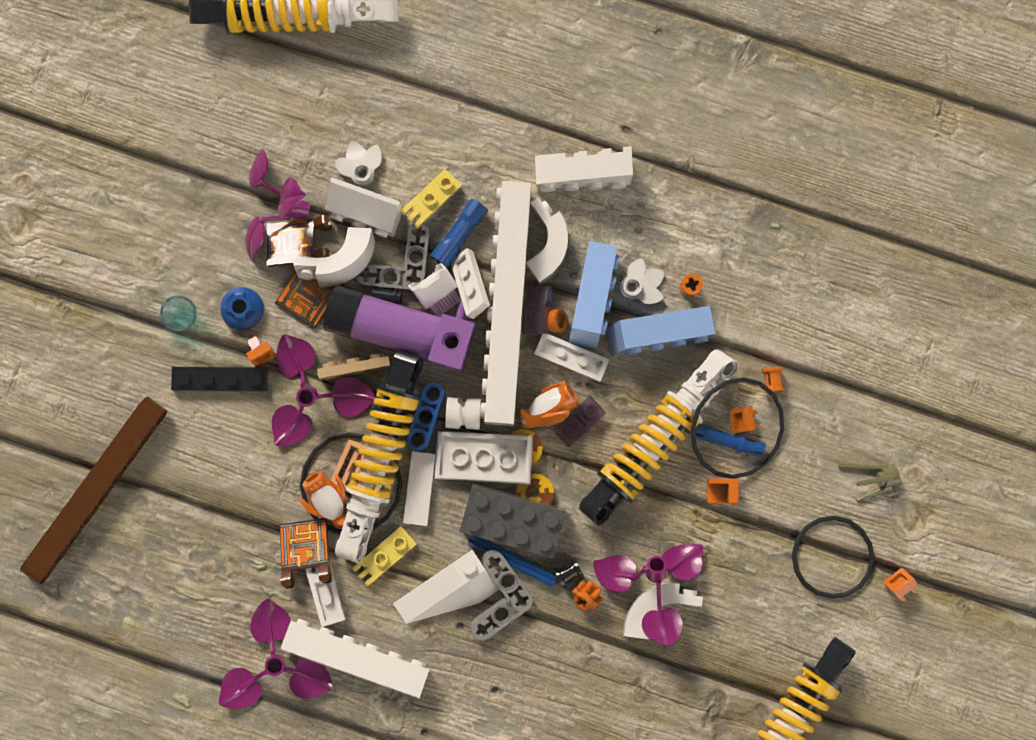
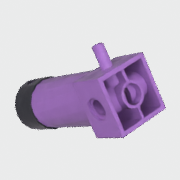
[323,285,476,374]

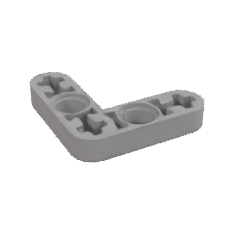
[356,223,430,291]
[470,550,533,640]

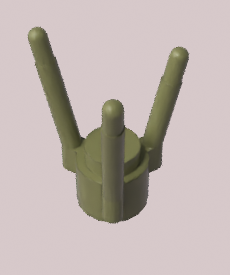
[838,464,901,502]

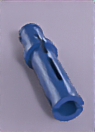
[695,424,766,458]

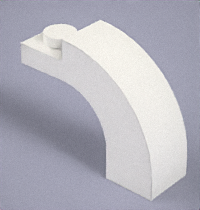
[526,198,568,286]
[293,227,375,287]
[623,583,703,639]

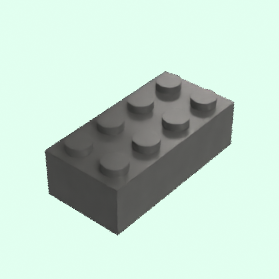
[459,483,566,558]

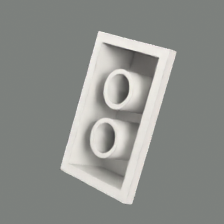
[325,178,402,238]

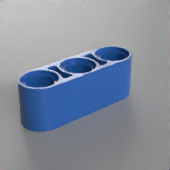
[407,383,445,451]

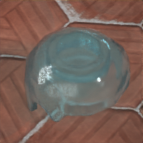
[160,295,197,332]

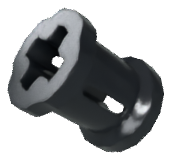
[553,558,584,588]

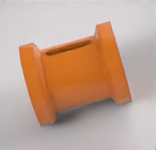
[679,274,703,298]
[761,367,785,393]

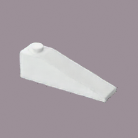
[393,550,500,624]

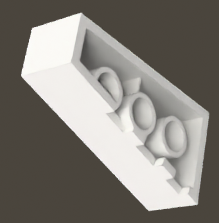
[535,146,633,192]

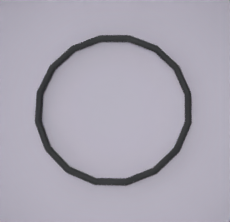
[691,377,785,479]
[300,433,403,534]

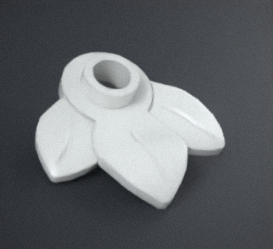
[335,141,382,186]
[620,259,664,304]

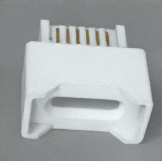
[409,263,462,317]

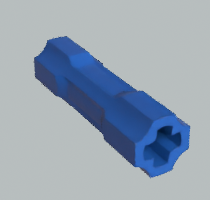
[430,198,489,268]

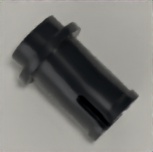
[371,287,402,305]

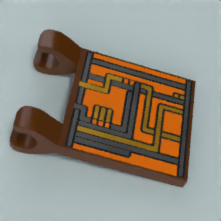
[267,215,331,268]
[275,271,346,329]
[280,518,332,589]

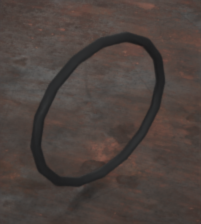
[792,515,875,599]

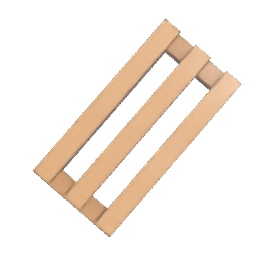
[331,439,367,489]

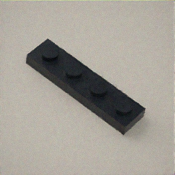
[171,367,269,392]

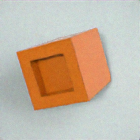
[707,478,738,504]

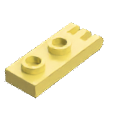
[400,169,462,229]
[352,526,417,587]

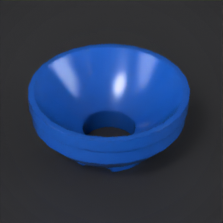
[220,287,264,330]

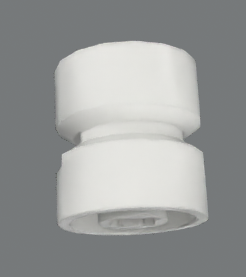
[446,397,481,430]

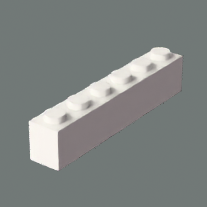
[280,619,429,699]

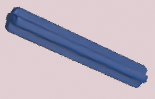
[468,535,557,586]

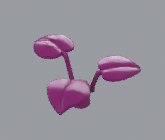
[245,149,310,261]
[272,334,375,446]
[593,544,703,646]
[218,599,333,709]

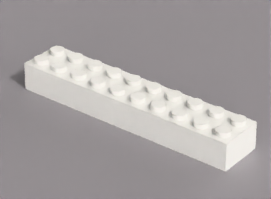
[480,181,531,427]

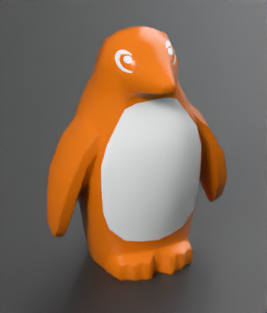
[519,380,581,429]
[299,471,347,529]

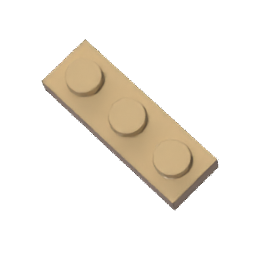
[317,353,392,380]

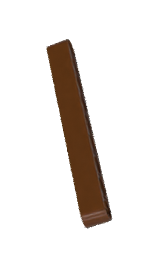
[20,396,167,585]

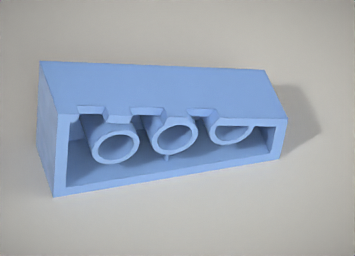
[569,241,620,350]
[606,306,715,356]

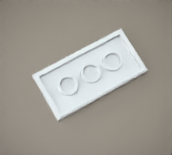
[434,431,533,484]

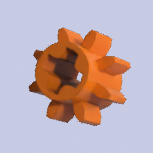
[572,580,603,611]

